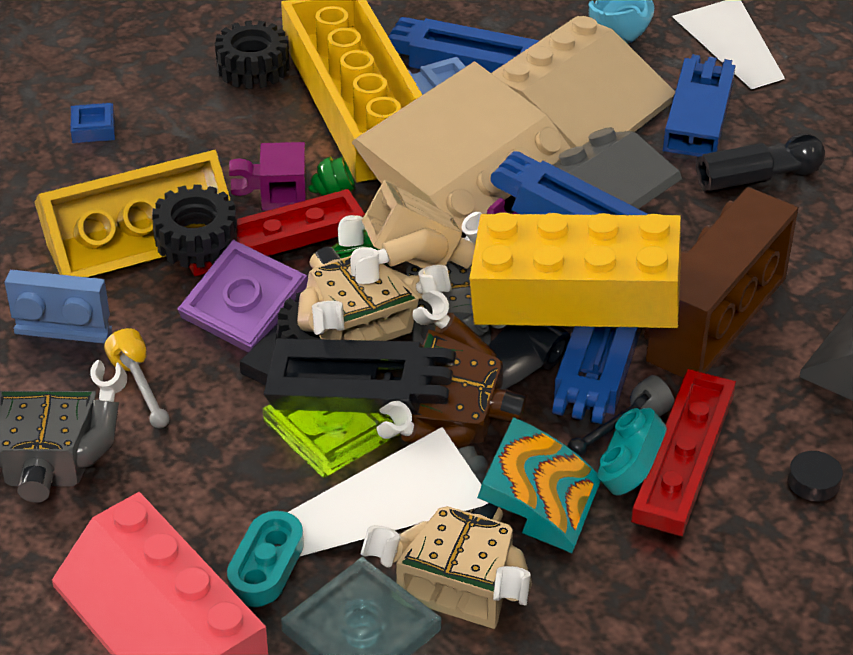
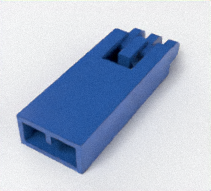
[388,17,539,73]
[663,54,736,157]
[490,151,648,215]
[552,326,642,424]

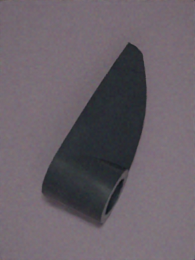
[488,325,570,389]

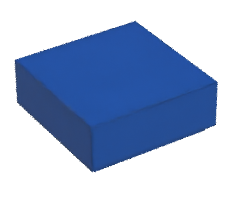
[71,103,115,143]

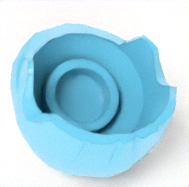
[588,0,655,44]

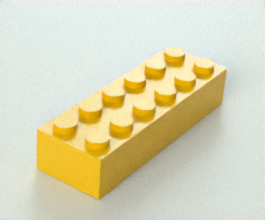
[281,0,422,183]

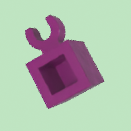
[229,142,306,211]

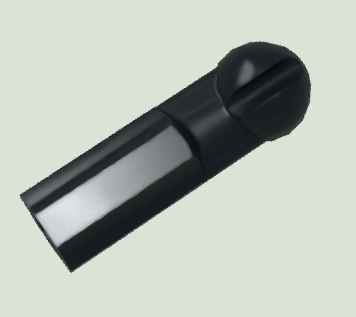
[695,133,825,193]

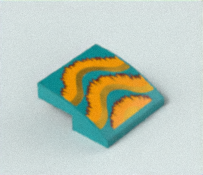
[477,417,601,553]

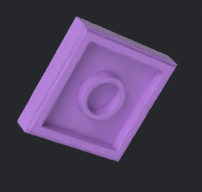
[177,240,308,352]

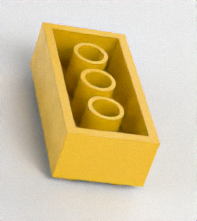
[469,213,681,328]

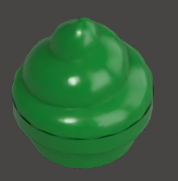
[308,156,356,196]

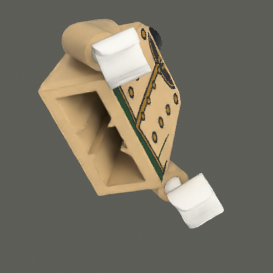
[338,180,475,284]
[297,247,452,341]
[360,503,532,629]

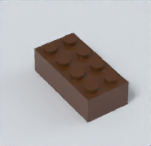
[644,187,799,378]

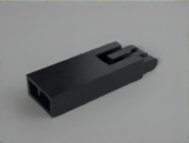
[264,338,456,415]

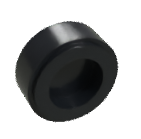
[788,451,843,501]

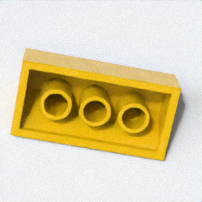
[34,149,230,278]

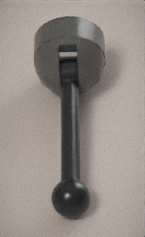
[567,375,674,457]

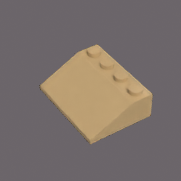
[491,16,675,148]
[352,61,571,231]

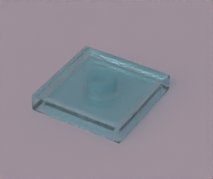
[281,557,441,655]

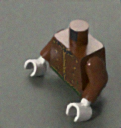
[377,291,527,449]

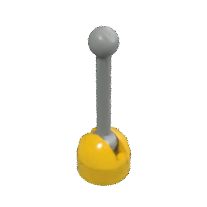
[104,328,170,429]

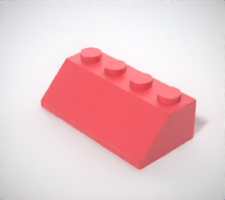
[52,492,268,655]

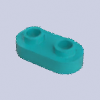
[597,408,667,495]
[227,511,304,607]

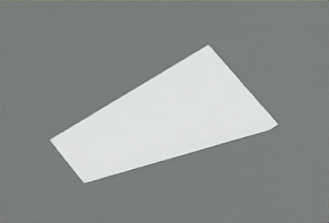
[672,0,785,90]
[288,427,488,556]

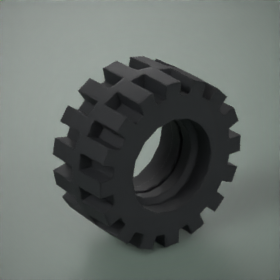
[152,184,237,268]

